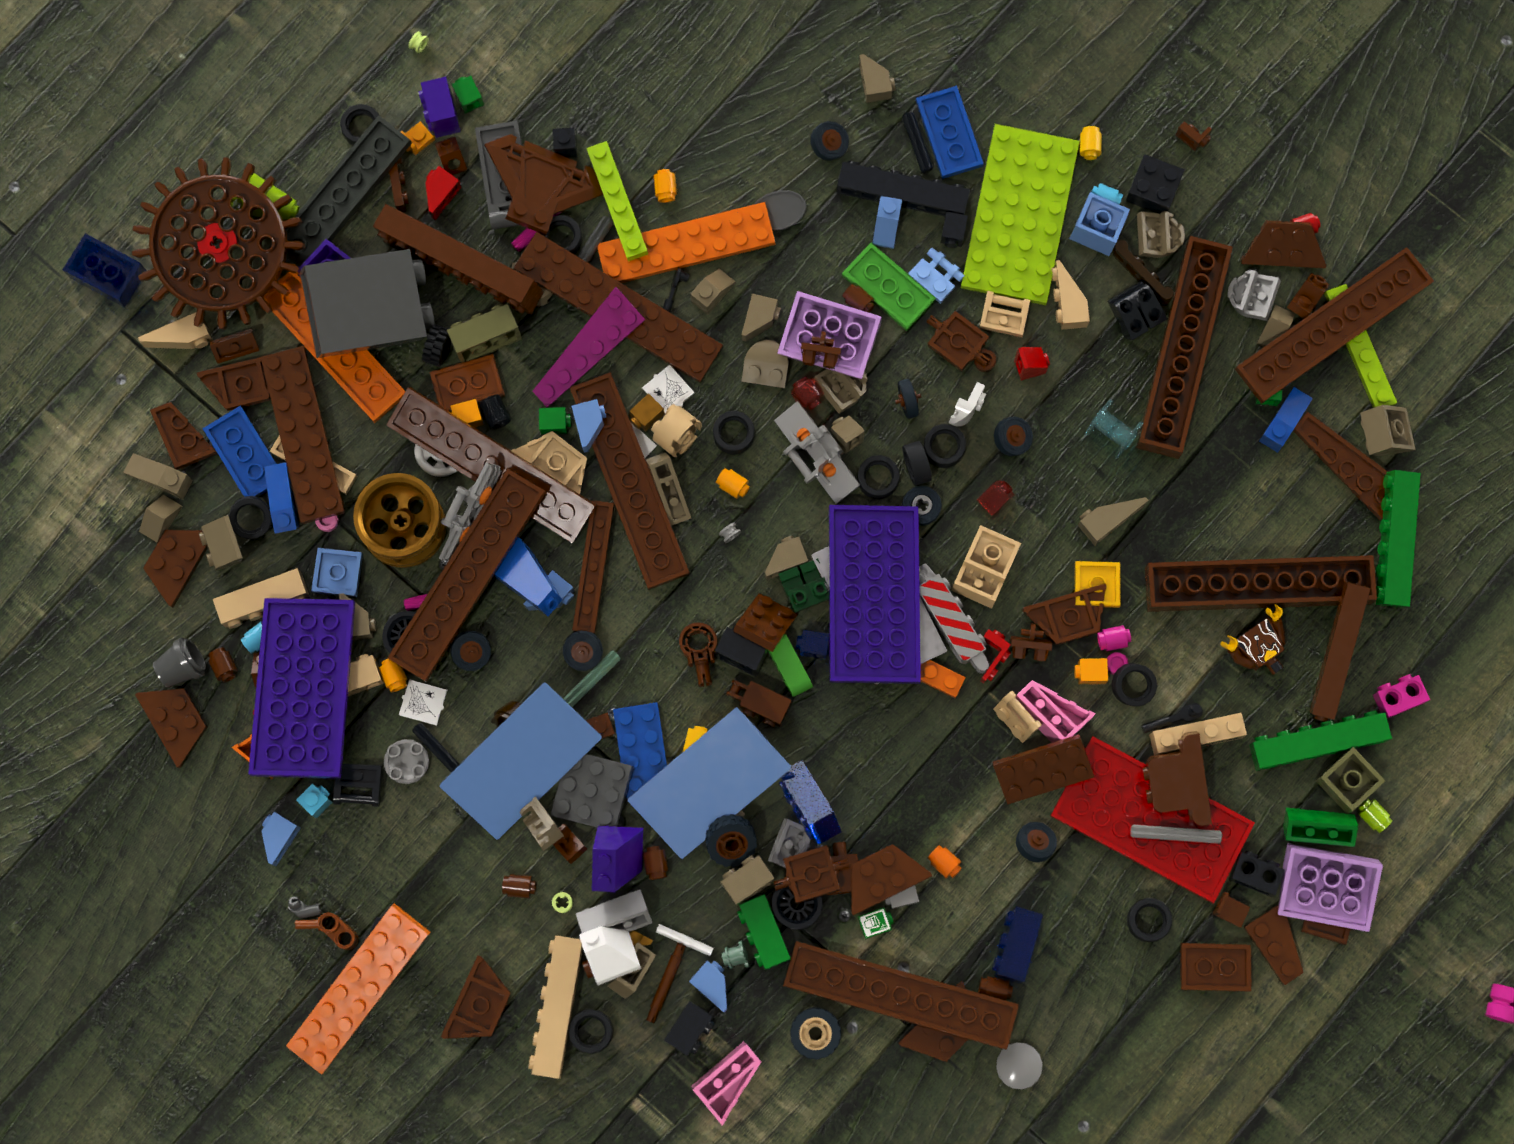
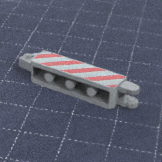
[919,563,989,674]

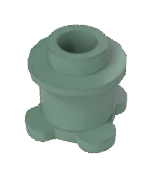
[722,940,749,969]

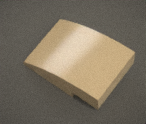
[951,525,1021,609]

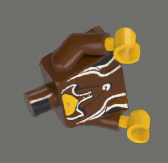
[1220,604,1285,675]

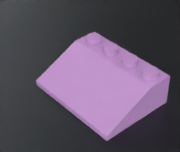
[777,291,881,380]
[1277,843,1383,932]

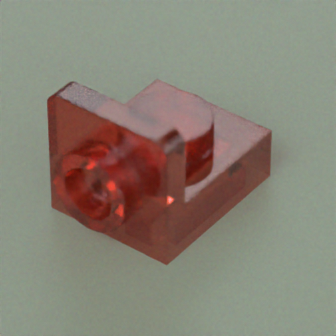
[977,480,1015,516]

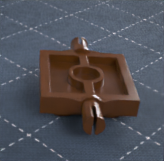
[926,311,991,372]
[773,845,851,904]

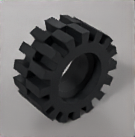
[422,324,451,367]

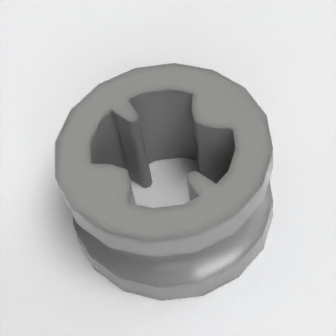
[719,522,741,543]

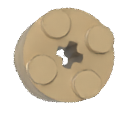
[651,404,702,457]

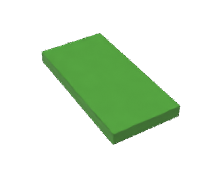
[842,243,936,331]

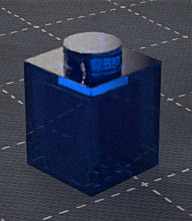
[796,630,829,659]

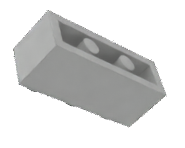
[576,890,652,933]

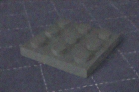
[551,754,634,827]

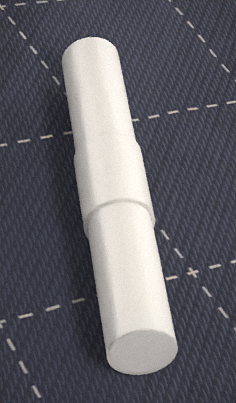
[656,924,714,956]

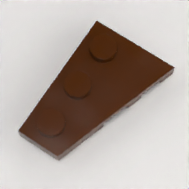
[150,402,217,470]
[1243,905,1304,986]

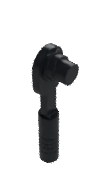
[663,267,689,312]
[1141,703,1203,734]

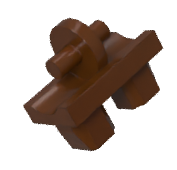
[801,331,841,369]
[1010,623,1052,661]

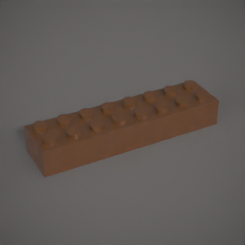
[373,204,544,314]

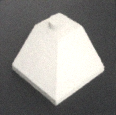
[579,926,641,985]

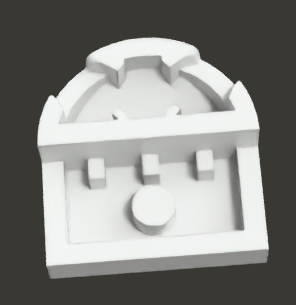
[949,382,986,427]

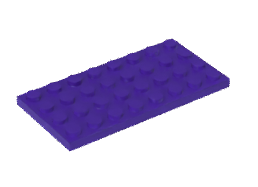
[829,505,921,684]
[248,598,355,778]

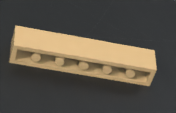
[529,935,583,1079]

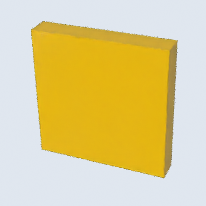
[1075,561,1120,608]

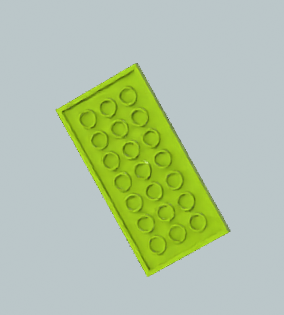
[961,124,1080,305]

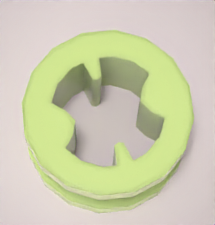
[409,31,429,53]
[552,892,573,913]

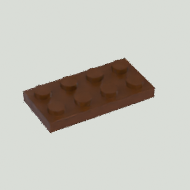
[993,734,1094,804]

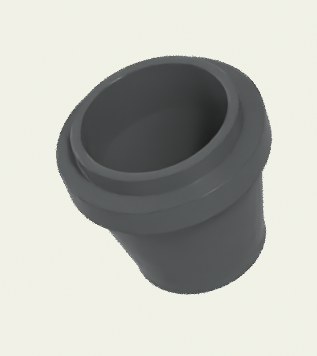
[153,637,206,688]

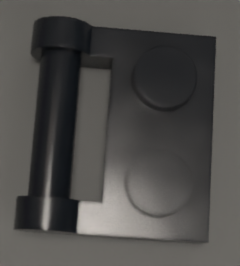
[333,763,383,807]

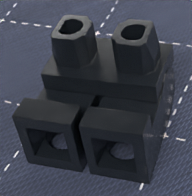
[1108,281,1167,340]

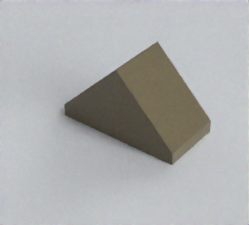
[1257,305,1295,347]
[139,495,183,543]

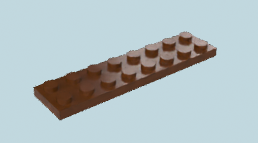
[261,346,345,524]

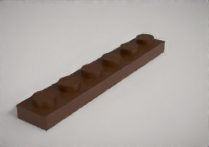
[572,500,614,634]

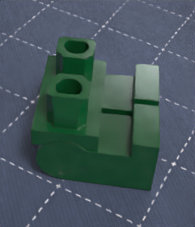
[778,558,829,613]

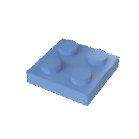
[311,548,363,597]

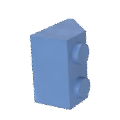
[1069,192,1130,256]

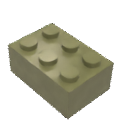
[447,304,522,363]

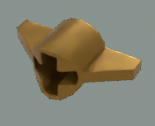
[629,930,653,946]

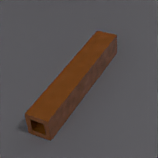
[1310,581,1371,722]

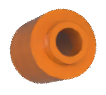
[928,845,962,879]

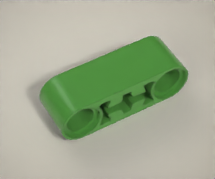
[768,634,813,697]

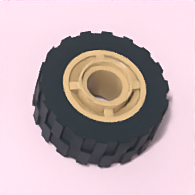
[790,1007,841,1060]

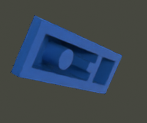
[1259,387,1313,453]
[264,462,300,533]

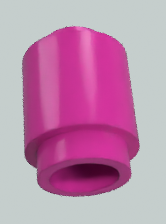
[1097,625,1131,651]

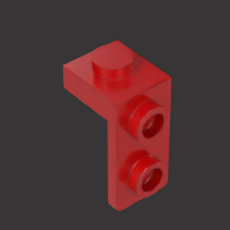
[980,629,1011,684]

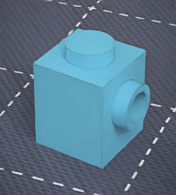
[296,784,333,818]

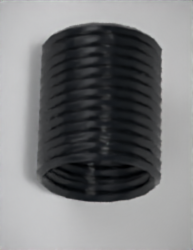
[478,394,511,430]

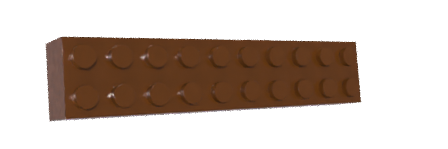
[1136,236,1233,459]
[1145,555,1377,612]

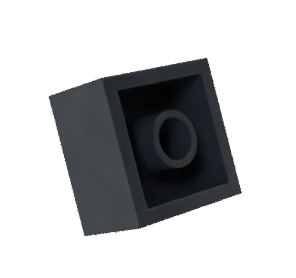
[1126,154,1185,214]
[715,626,768,677]
[664,1001,715,1056]

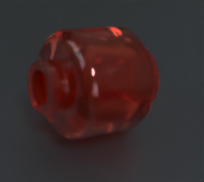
[791,376,824,410]

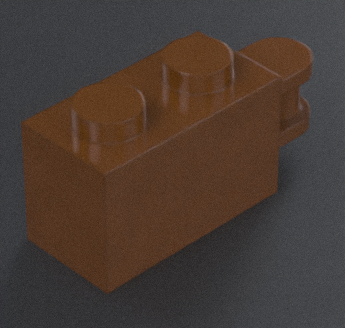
[726,680,792,728]

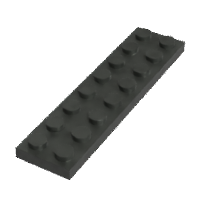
[268,115,412,267]

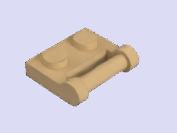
[980,291,1030,337]
[993,691,1042,743]

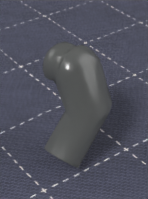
[288,897,321,919]

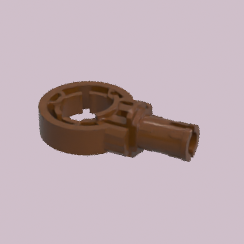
[679,623,717,687]

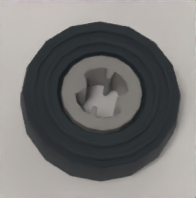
[902,486,942,526]

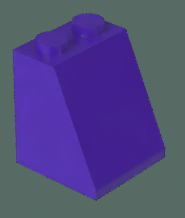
[592,826,643,892]

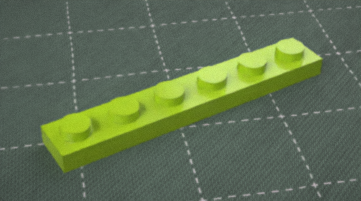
[587,141,648,262]
[1324,284,1397,408]

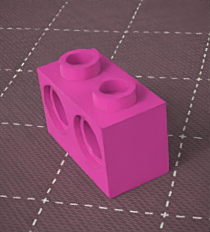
[1373,674,1430,719]

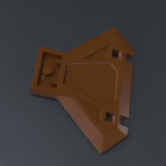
[484,134,603,235]

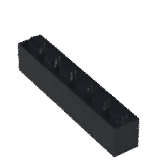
[837,161,970,217]

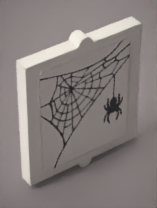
[642,365,695,415]
[399,680,447,726]

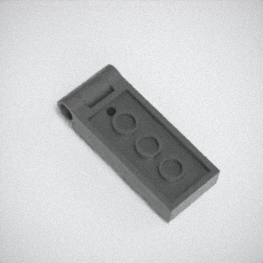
[475,121,522,230]

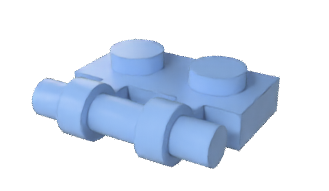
[908,248,965,304]

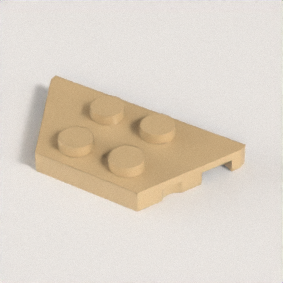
[511,431,587,494]

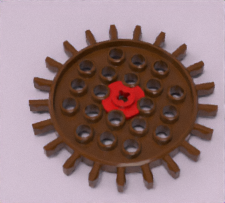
[132,157,305,330]

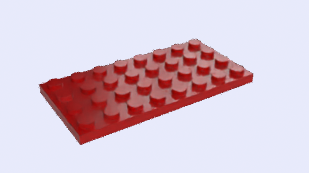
[1050,736,1255,904]

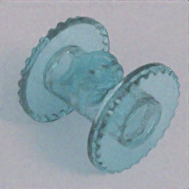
[1085,399,1143,458]

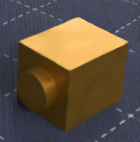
[630,394,665,432]

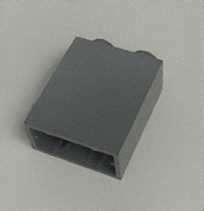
[300,249,434,358]

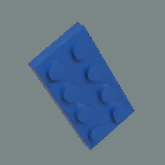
[916,86,984,179]
[202,406,277,497]
[613,702,667,799]

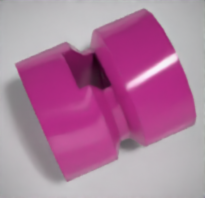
[1485,984,1514,1024]

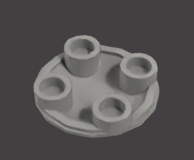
[384,739,429,784]
[996,1043,1042,1089]

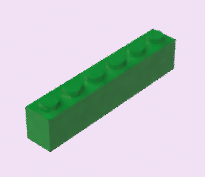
[1376,470,1421,608]
[1249,710,1392,771]

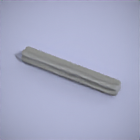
[1130,825,1222,843]

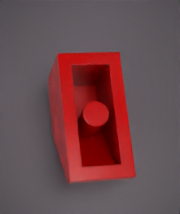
[425,166,462,220]
[1014,347,1050,381]

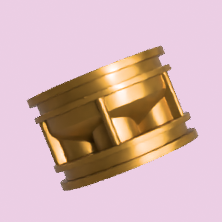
[353,473,446,568]

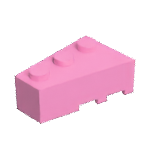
[1016,680,1096,743]
[691,1041,761,1126]

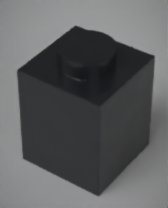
[552,127,577,158]
[941,212,968,248]

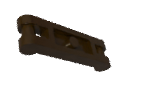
[1113,240,1174,306]

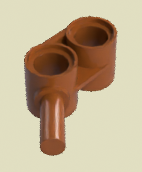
[295,912,359,950]

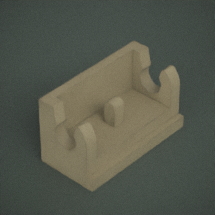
[520,796,564,851]

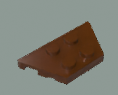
[1241,220,1326,268]
[197,357,271,411]
[143,530,207,608]
[1023,584,1106,645]
[135,688,208,768]
[851,844,932,916]
[441,955,511,1039]
[898,981,968,1062]

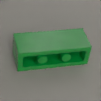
[1283,808,1358,847]
[737,894,791,970]

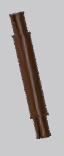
[646,943,686,1024]

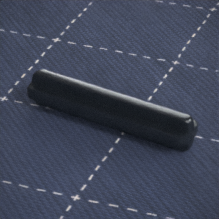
[902,112,933,173]
[412,723,460,773]

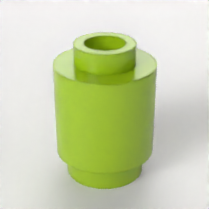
[1358,799,1392,833]

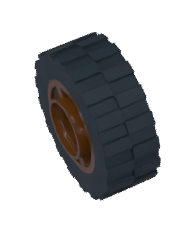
[705,814,757,867]

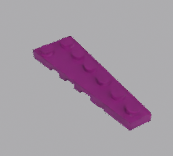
[533,287,645,408]

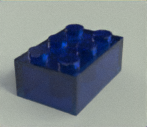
[62,233,147,308]
[778,760,842,845]
[992,907,1043,984]

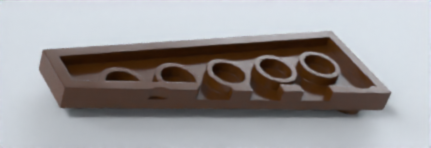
[1293,412,1388,521]

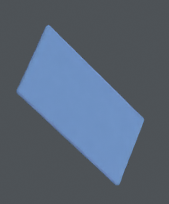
[440,682,602,840]
[628,707,791,859]

